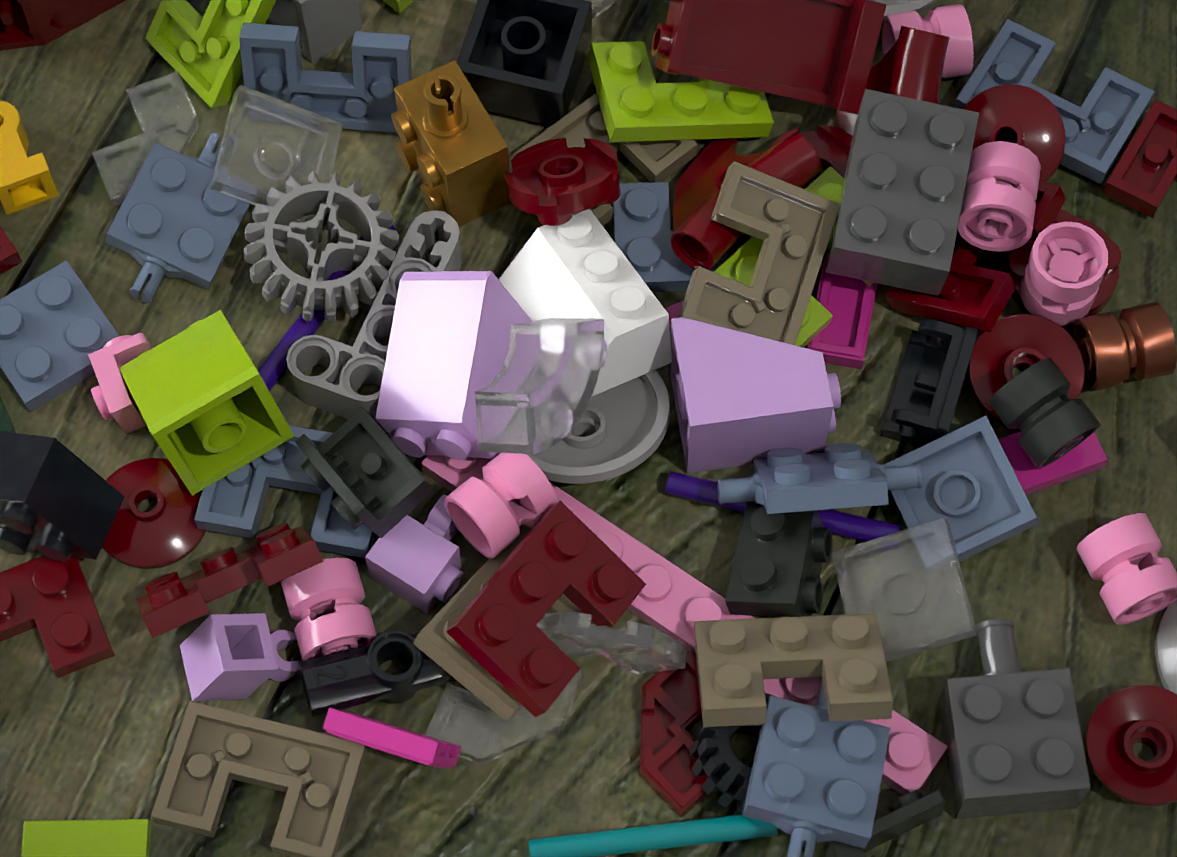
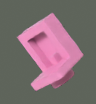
[88,333,153,435]

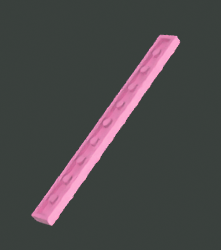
[421,449,948,796]

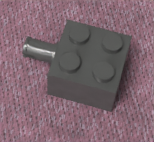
[938,619,1090,819]

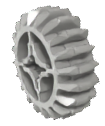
[244,170,399,324]

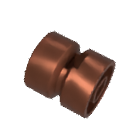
[1072,302,1177,391]

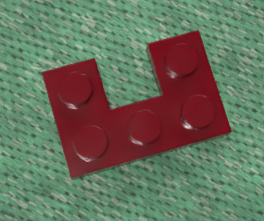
[1103,99,1177,218]
[886,181,1066,332]
[446,500,646,718]
[136,523,324,638]
[0,555,115,702]

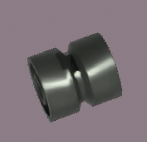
[989,357,1101,469]

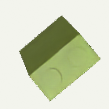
[119,310,295,496]

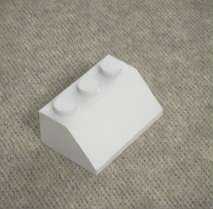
[499,209,672,407]

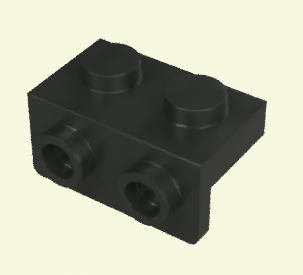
[295,407,435,538]
[725,502,833,617]

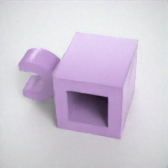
[365,494,464,614]
[180,613,301,701]

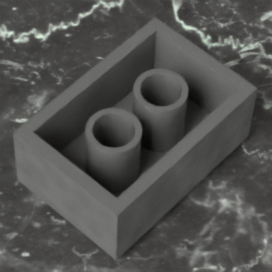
[825,89,979,296]

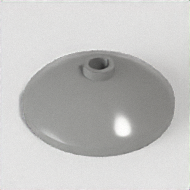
[501,368,670,484]

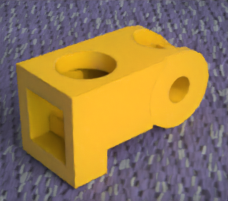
[0,101,59,215]

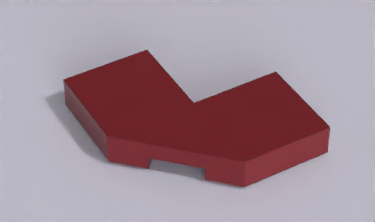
[639,646,708,818]

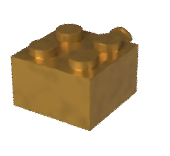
[391,60,511,227]

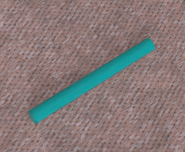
[528,815,778,857]

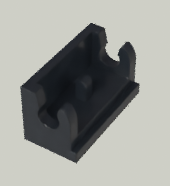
[880,319,979,448]

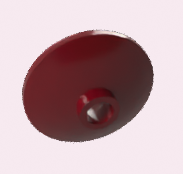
[964,84,1066,182]
[968,314,1085,422]
[102,458,206,569]
[1085,685,1177,806]

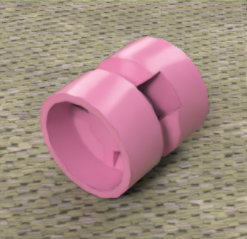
[881,4,974,79]
[958,141,1041,252]
[1020,221,1108,326]
[444,446,558,559]
[1077,513,1177,625]
[281,558,377,661]

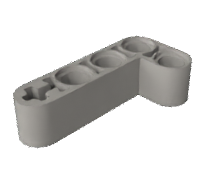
[286,210,463,424]

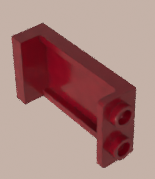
[652,0,887,115]

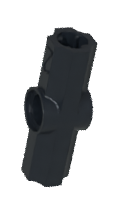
[299,630,457,717]

